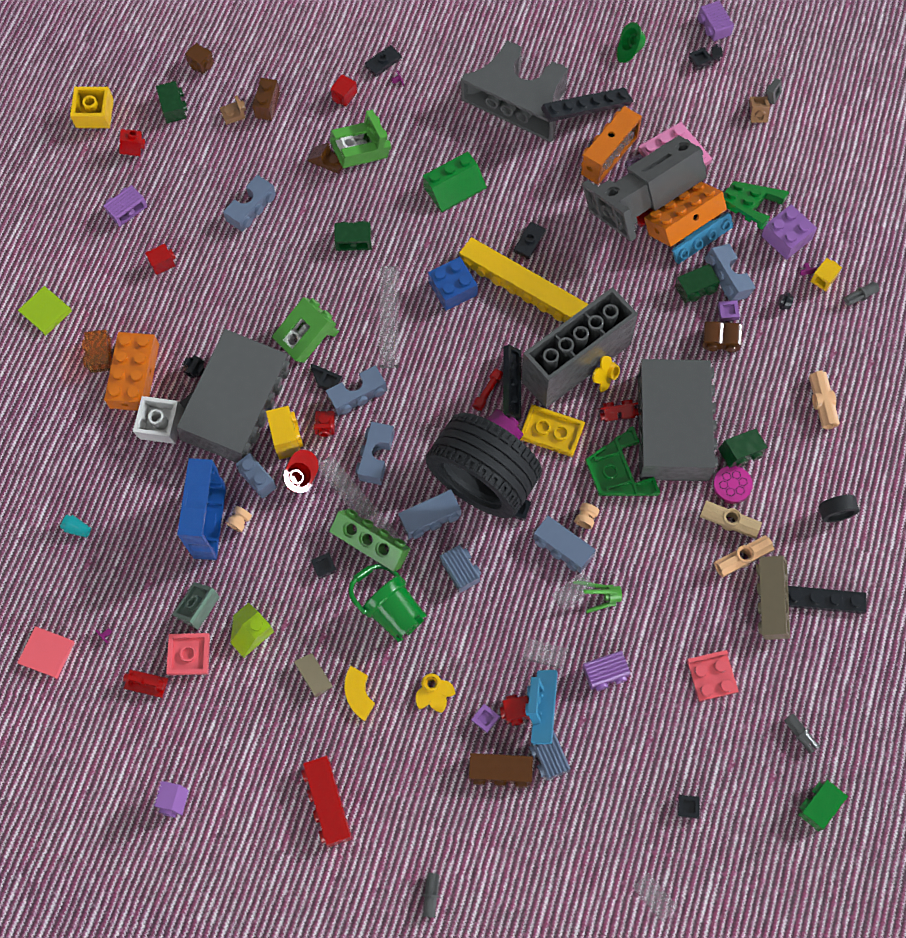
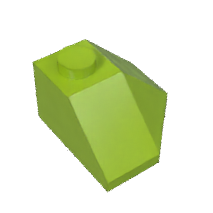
[230,602,274,658]

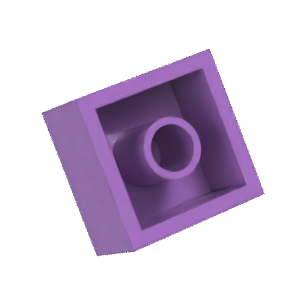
[761,204,817,260]

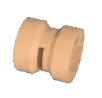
[574,503,600,529]
[225,506,252,533]

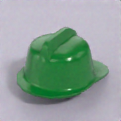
[616,22,646,63]

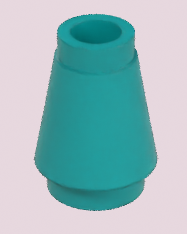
[60,514,92,538]

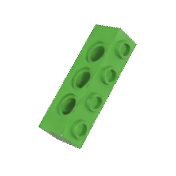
[329,509,411,571]

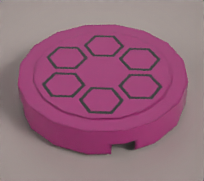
[713,466,753,504]

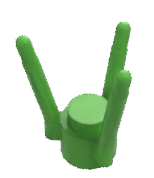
[573,581,622,613]

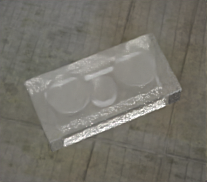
[551,572,595,612]

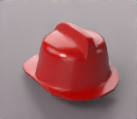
[283,450,319,493]

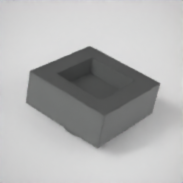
[766,78,782,104]

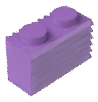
[698,0,734,42]
[103,185,147,227]
[582,650,630,691]
[154,781,189,818]

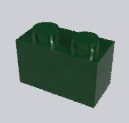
[156,81,188,124]
[334,221,372,251]
[675,264,720,304]
[718,429,768,468]

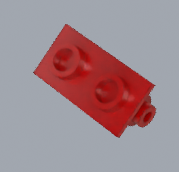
[598,399,639,422]
[123,669,168,698]

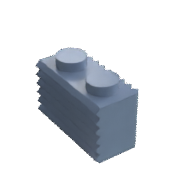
[236,453,277,498]
[440,545,482,593]
[528,730,570,781]

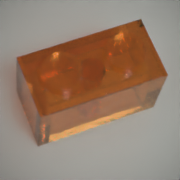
[82,329,112,373]

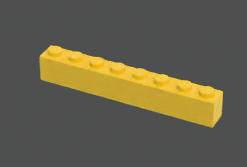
[459,237,589,322]

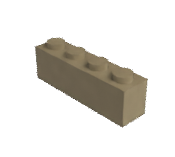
[756,555,790,640]

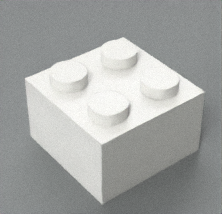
[133,396,184,444]

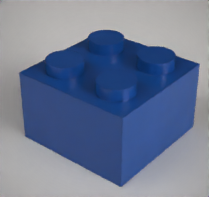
[428,257,478,311]

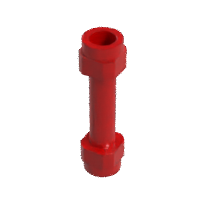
[472,369,503,411]

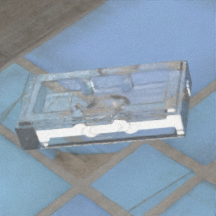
[523,638,567,669]
[632,873,678,922]

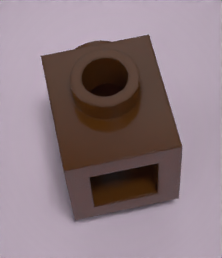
[185,43,214,74]

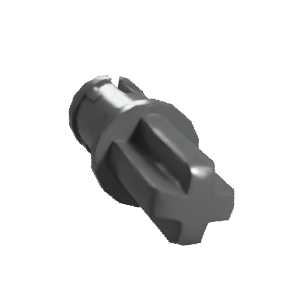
[844,281,880,306]
[784,714,820,754]
[422,873,440,918]

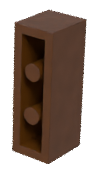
[469,753,533,788]

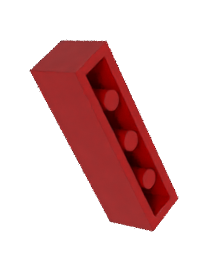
[301,755,353,847]

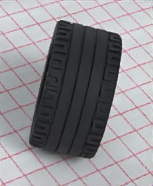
[426,413,542,518]

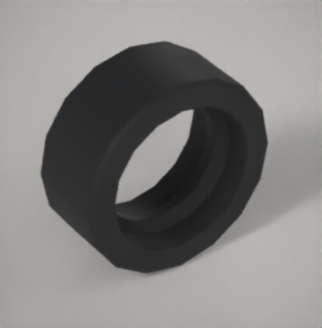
[818,494,860,523]

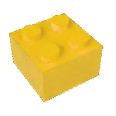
[70,87,114,128]
[266,406,304,460]

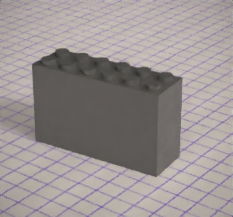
[522,287,638,409]
[177,329,290,463]
[638,359,718,481]

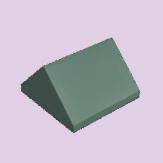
[172,582,220,630]

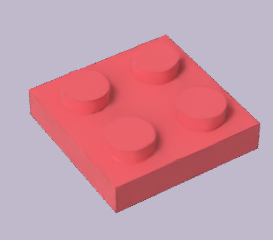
[166,633,210,675]

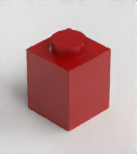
[330,74,358,107]
[145,243,176,275]

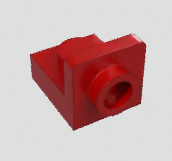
[314,411,335,437]

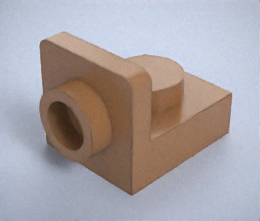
[220,95,246,125]
[749,97,770,123]

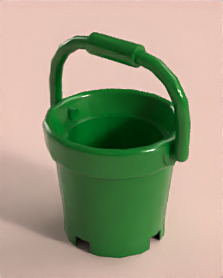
[348,564,427,643]

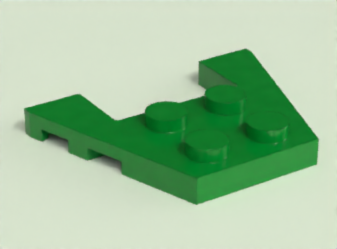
[723,181,789,230]
[585,426,660,496]

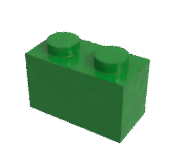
[798,780,848,832]

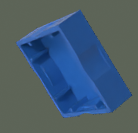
[177,458,227,560]

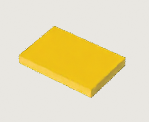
[520,404,585,458]

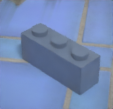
[398,490,461,539]
[533,516,596,573]

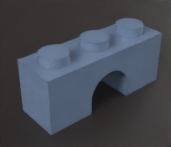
[223,175,276,232]
[704,244,756,301]
[326,365,387,416]
[355,422,395,485]

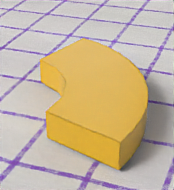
[344,665,375,722]

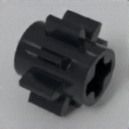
[182,355,205,379]

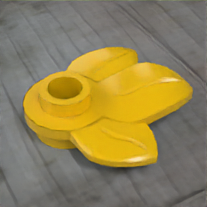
[592,356,620,392]
[416,673,455,713]

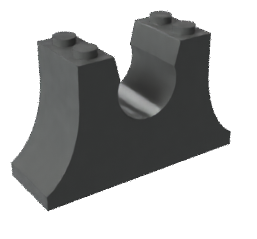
[461,41,568,143]

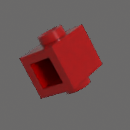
[119,129,145,156]
[499,695,530,726]

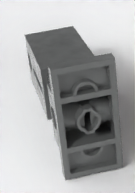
[582,135,707,241]

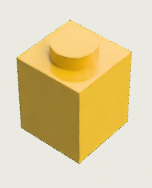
[811,258,842,291]

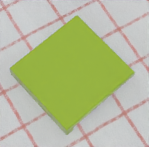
[18,286,72,336]

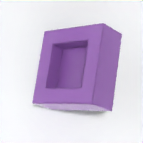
[718,300,740,321]
[471,704,500,734]

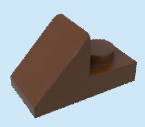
[308,143,342,174]

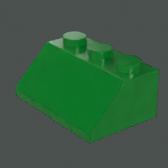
[423,151,487,213]

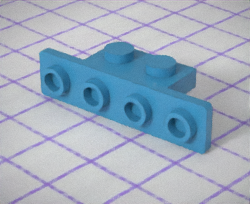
[672,212,733,264]
[525,670,558,745]

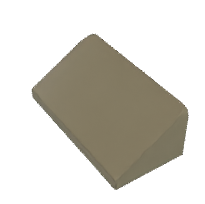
[294,653,333,698]

